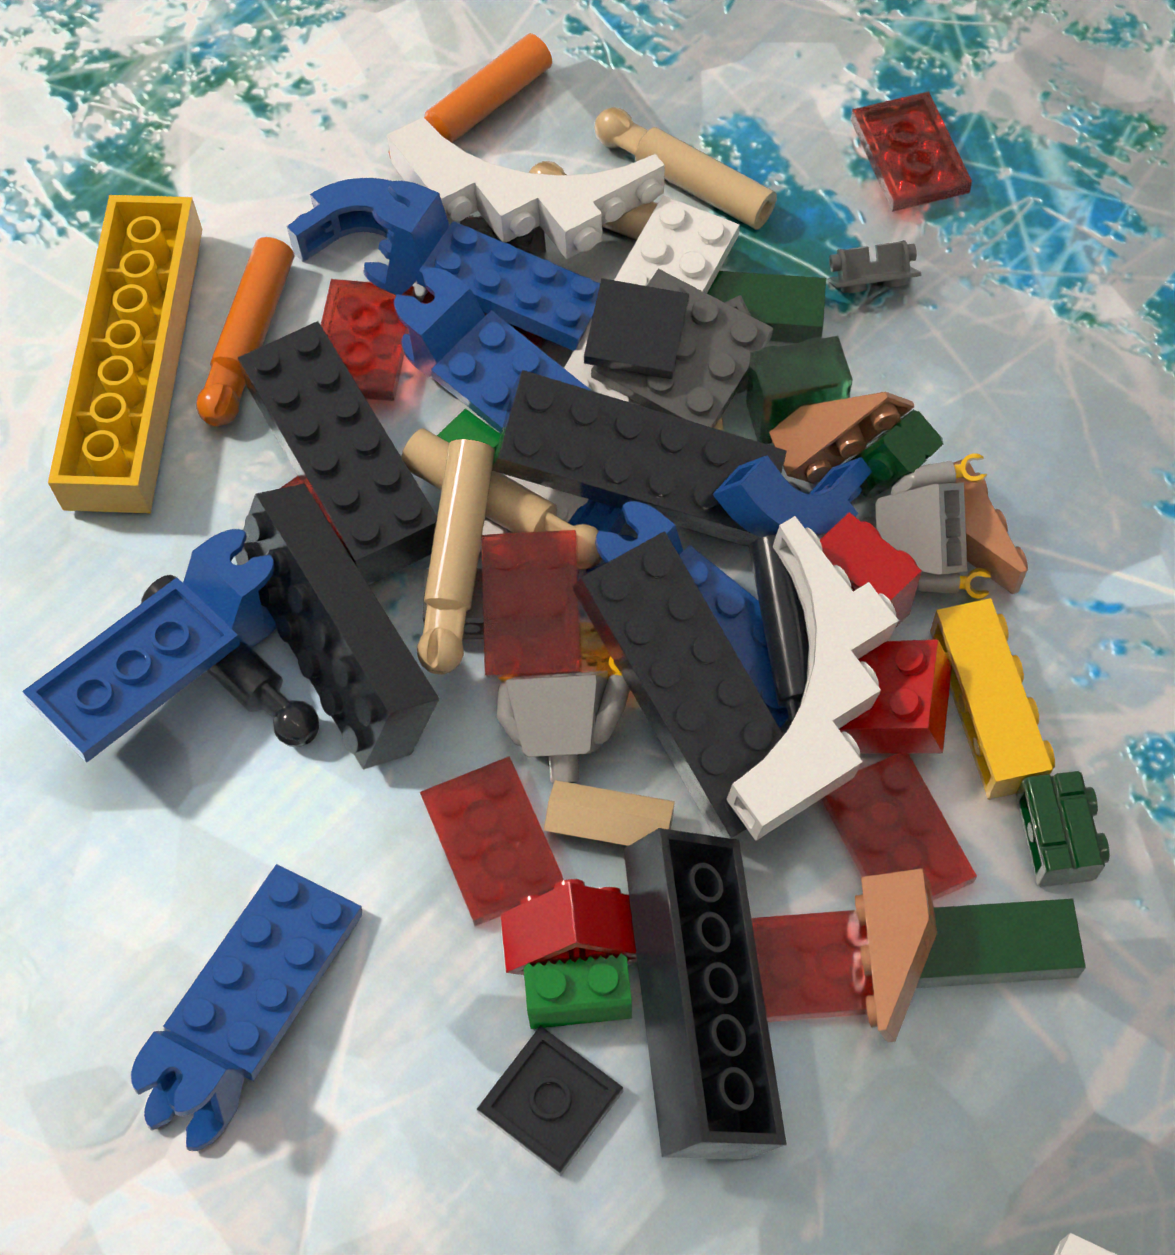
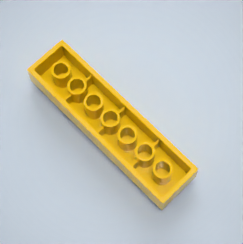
[48,195,203,513]

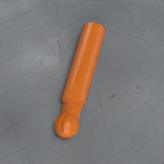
[388,33,552,159]
[196,237,295,427]

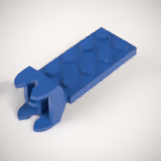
[363,181,600,351]
[394,267,592,434]
[586,501,789,728]
[22,529,277,763]
[131,864,362,1151]

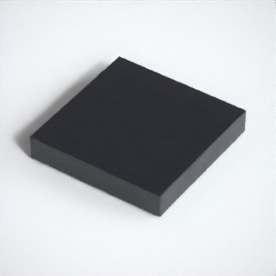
[584,278,689,379]
[477,1025,623,1177]

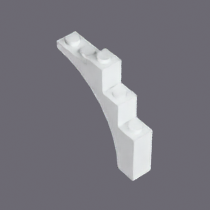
[387,117,665,259]
[727,516,899,841]

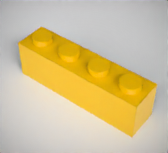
[930,598,1055,800]

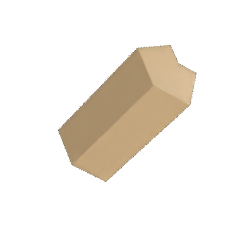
[544,780,675,846]

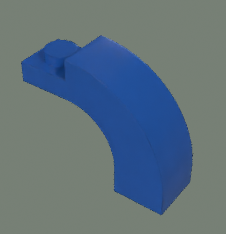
[286,178,407,262]
[713,455,872,538]

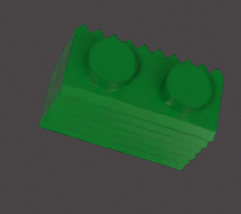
[523,953,632,1029]

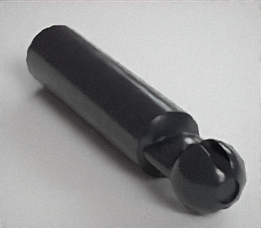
[749,535,809,725]
[141,575,319,747]

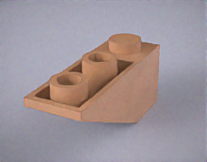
[769,392,915,484]
[953,460,1028,594]
[855,868,937,1042]

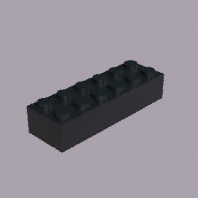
[238,321,437,585]
[492,370,787,547]
[235,483,440,770]
[572,531,784,838]
[623,828,787,1160]

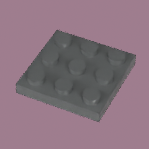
[591,268,773,428]

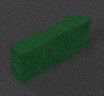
[707,271,826,345]
[916,898,1086,988]

